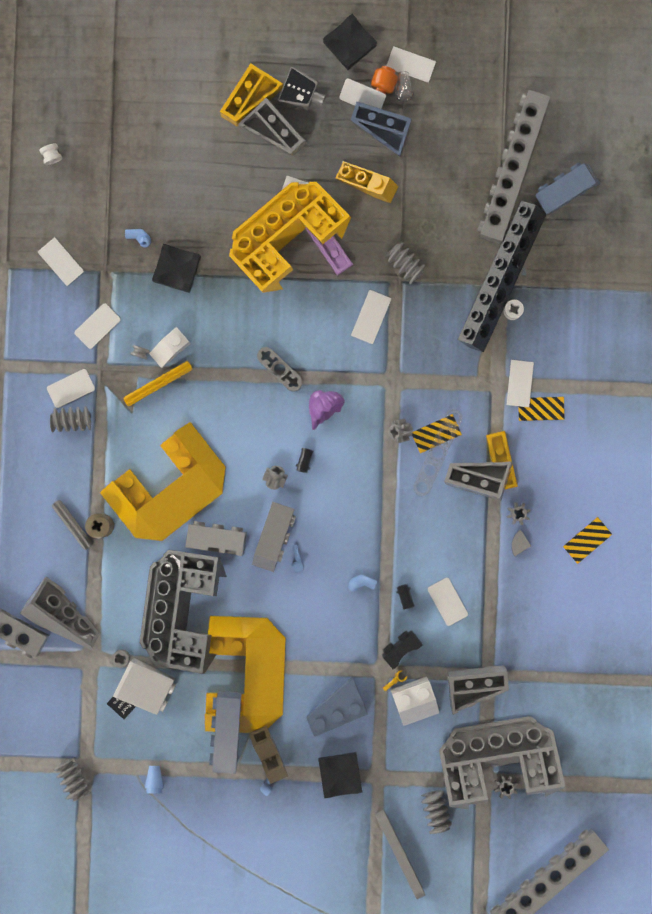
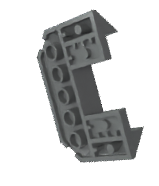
[139,550,227,674]

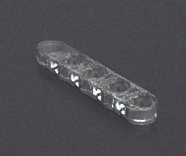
[413,409,462,496]

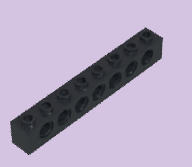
[458,201,547,352]

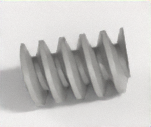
[384,242,425,285]
[50,406,91,432]
[53,757,91,801]
[421,790,452,834]

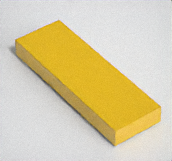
[486,431,518,490]

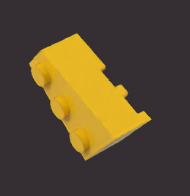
[220,63,283,127]

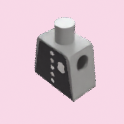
[278,67,326,111]

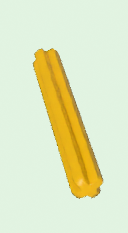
[123,361,192,406]

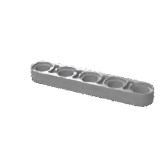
[375,810,426,899]

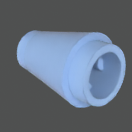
[145,766,164,793]

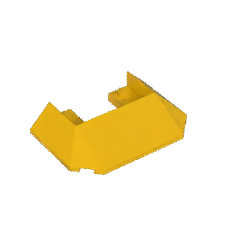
[229,182,351,293]
[100,422,226,541]
[205,616,286,733]

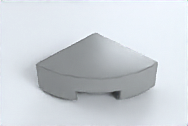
[512,530,531,556]

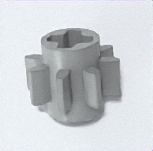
[389,419,413,443]
[263,466,288,490]
[506,502,530,525]
[494,775,518,799]

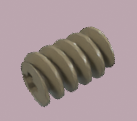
[85,514,114,538]

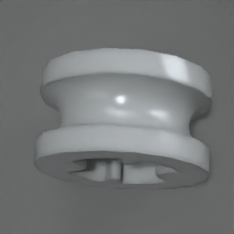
[130,345,150,360]
[112,650,130,668]

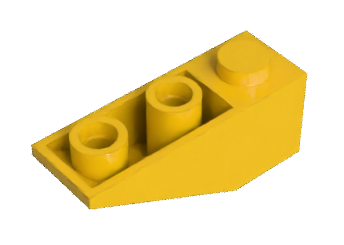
[335,161,399,203]

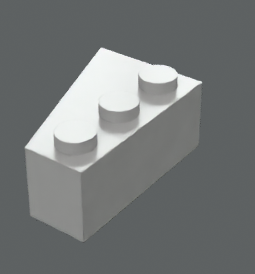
[252,502,296,572]

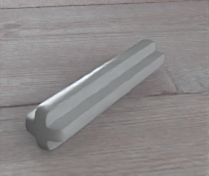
[52,500,93,550]

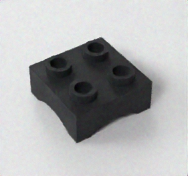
[323,14,377,70]
[152,244,201,293]
[382,630,423,670]
[318,752,363,799]

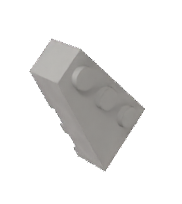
[239,98,307,156]
[444,461,512,501]
[185,521,247,556]
[447,666,509,715]

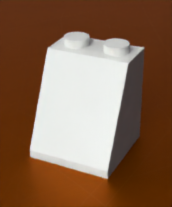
[113,658,177,715]
[390,677,439,726]

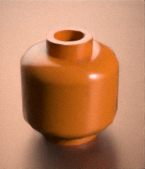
[371,66,398,94]

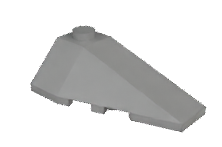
[20,577,100,650]

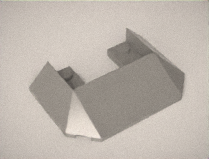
[439,716,566,809]

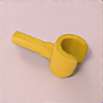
[383,670,408,691]

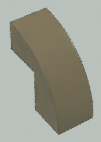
[249,726,288,784]

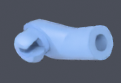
[125,229,151,248]
[348,575,377,592]

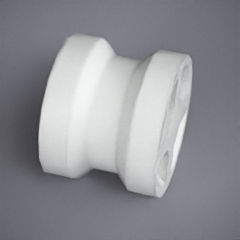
[39,143,62,165]
[503,300,524,320]

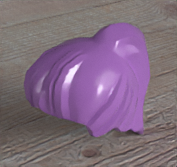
[309,390,345,430]

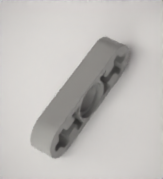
[257,347,302,392]

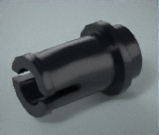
[296,448,314,473]
[396,584,415,610]

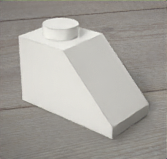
[149,327,191,368]

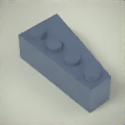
[209,691,242,774]

